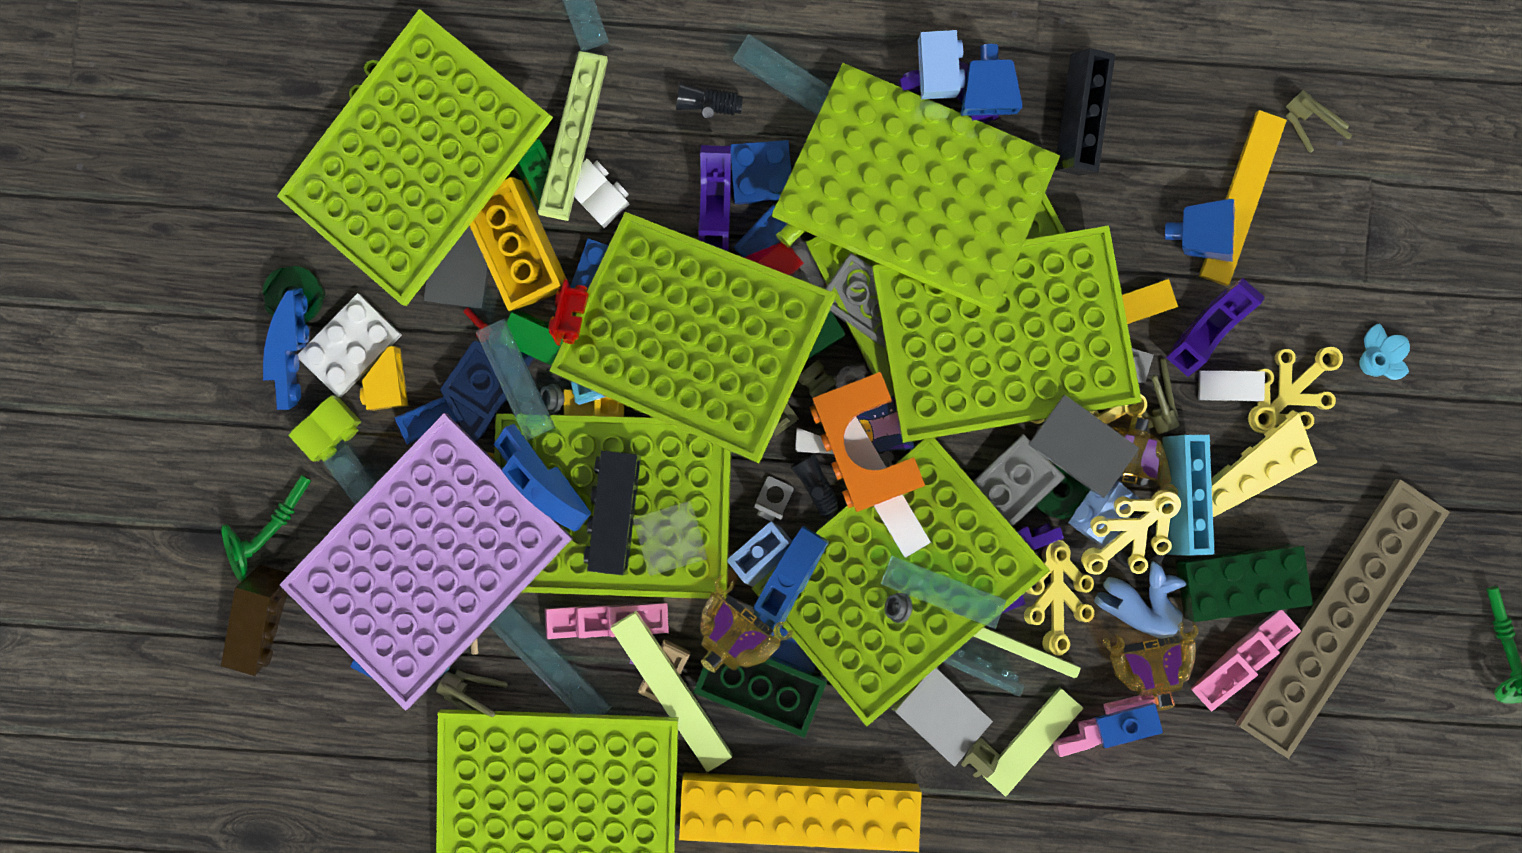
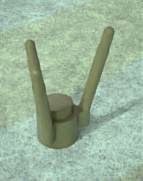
[1285,90,1352,153]
[1142,359,1180,434]
[436,670,508,717]

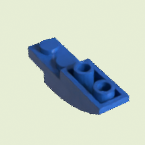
[263,288,309,410]
[494,424,591,531]
[745,526,829,646]

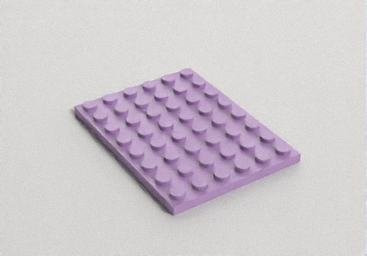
[280,413,573,711]

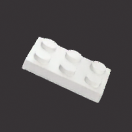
[298,293,402,397]

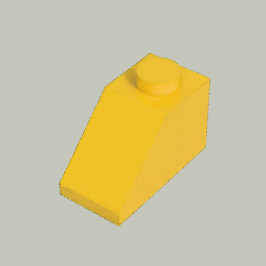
[360,346,408,411]

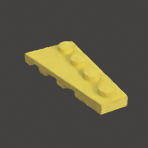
[1211,410,1317,517]

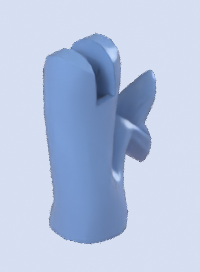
[1094,561,1187,640]

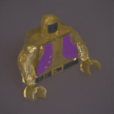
[1112,414,1178,496]
[700,575,794,673]
[1103,622,1198,711]

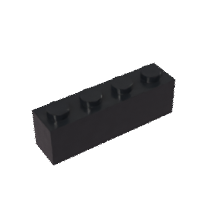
[1055,48,1115,176]
[584,450,642,575]

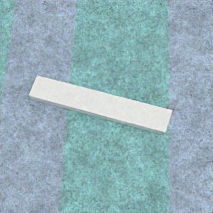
[813,387,931,557]

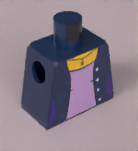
[856,395,914,452]

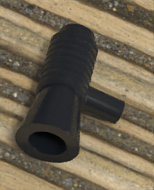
[676,81,743,118]
[790,453,842,520]

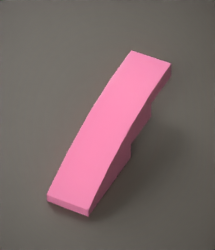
[545,603,669,639]
[1191,610,1301,712]
[1053,691,1165,757]

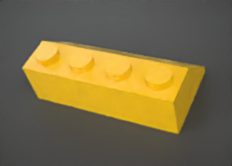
[469,177,567,311]

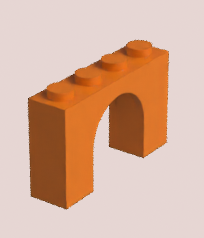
[809,372,925,512]

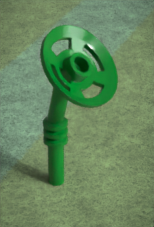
[222,475,312,582]
[1486,586,1522,704]

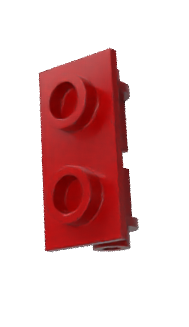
[549,279,589,346]

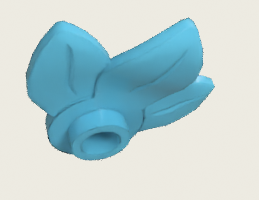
[1359,324,1410,380]

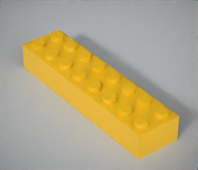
[679,772,922,852]

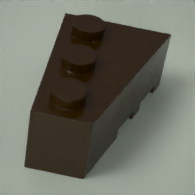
[221,565,290,676]

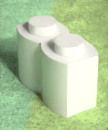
[574,159,630,228]

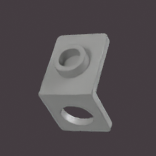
[754,476,794,522]

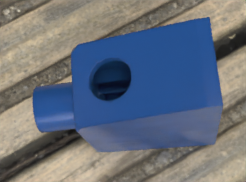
[961,44,1022,116]
[1165,199,1235,262]

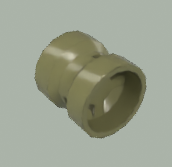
[798,359,837,398]

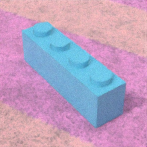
[1163,435,1214,555]

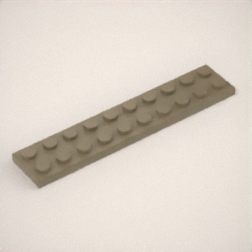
[1236,479,1450,759]

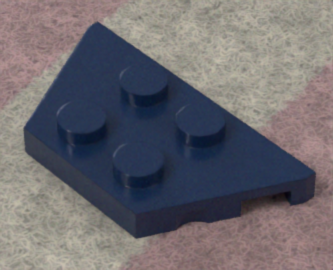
[440,341,535,443]

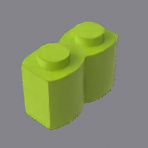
[288,395,361,462]

